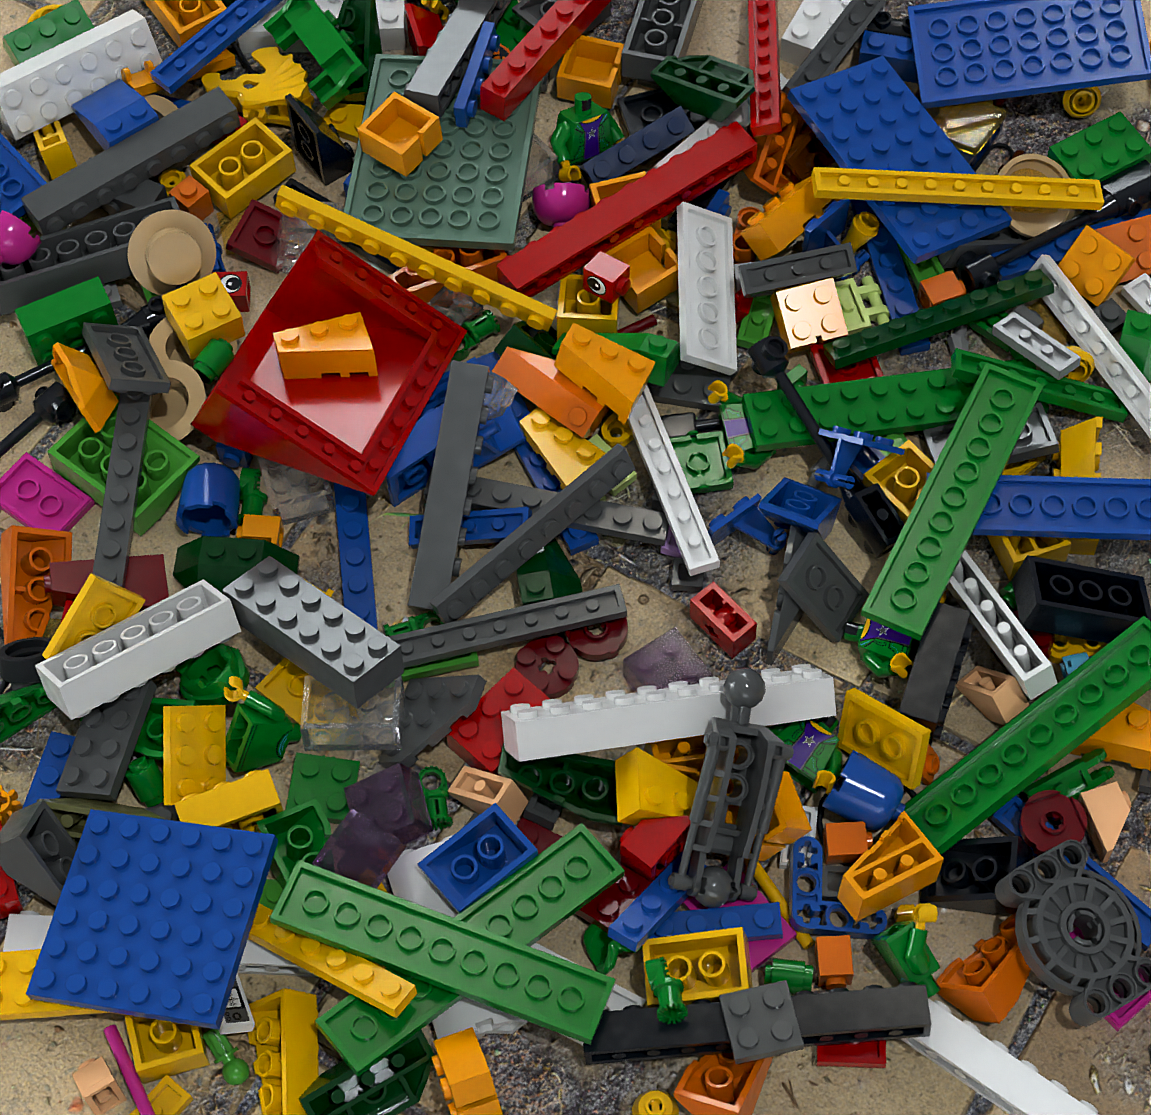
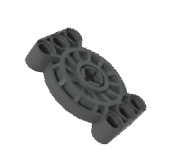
[995,839,1151,1027]

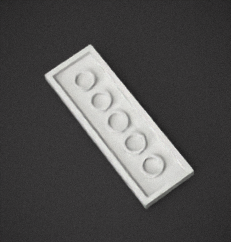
[677,202,737,376]

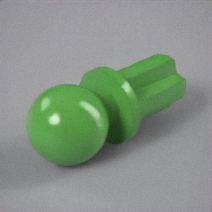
[203,1028,250,1085]

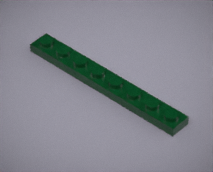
[823,269,1054,369]

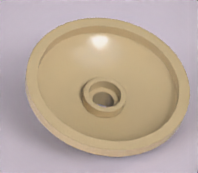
[998,153,1075,238]

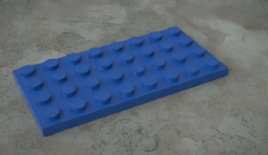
[908,0,1151,109]
[787,56,1012,265]

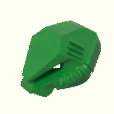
[175,643,250,705]

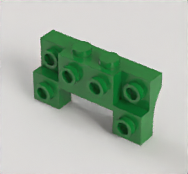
[263,0,368,110]

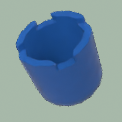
[176,463,241,537]
[822,750,906,831]

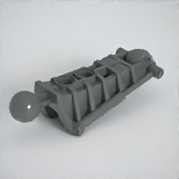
[668,667,794,908]

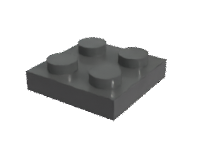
[719,980,804,1064]

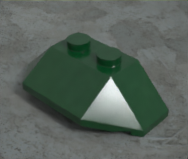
[650,55,755,123]
[173,536,300,594]
[298,1030,435,1115]

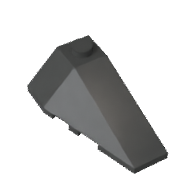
[766,525,807,665]

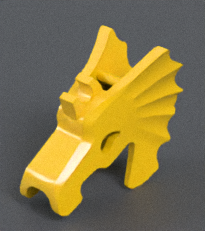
[201,46,315,127]

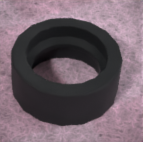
[0,637,51,683]

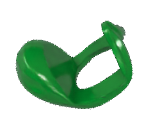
[583,924,642,975]

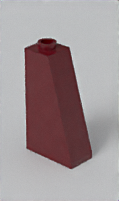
[44,554,169,612]

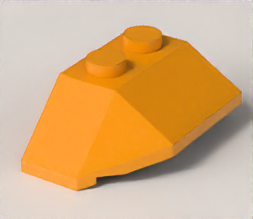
[51,342,119,433]

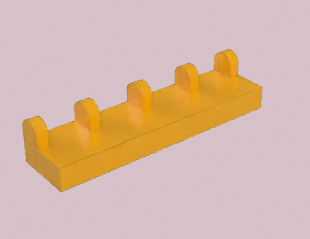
[121,48,236,96]

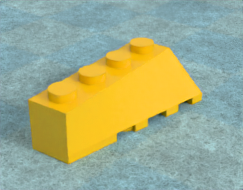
[1051,417,1103,555]
[247,988,319,1115]

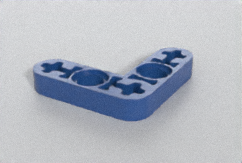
[789,836,887,939]

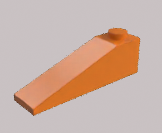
[492,347,610,438]
[0,525,72,645]
[936,914,1031,1024]
[673,1053,773,1115]

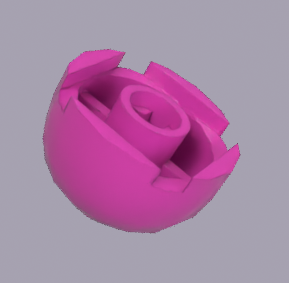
[532,183,590,228]
[0,210,41,265]

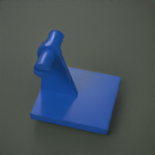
[802,199,871,281]
[473,389,526,469]
[814,425,905,489]
[708,493,787,555]

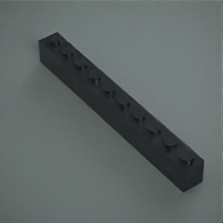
[583,982,931,1065]

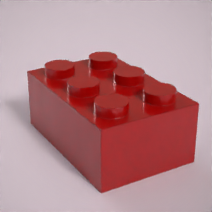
[446,667,550,777]

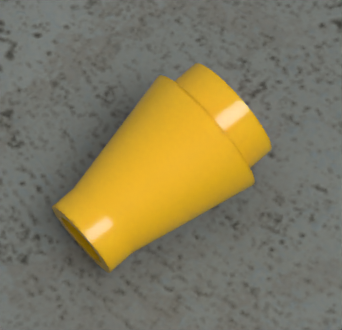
[841,212,880,254]

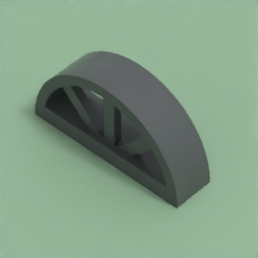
[737,242,858,298]

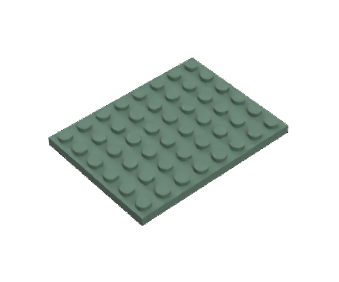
[340,54,543,251]

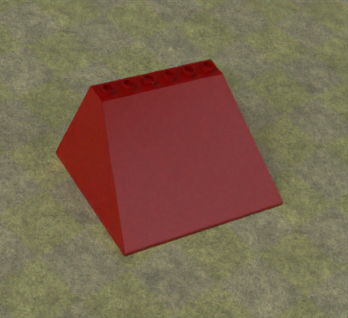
[190,230,467,496]

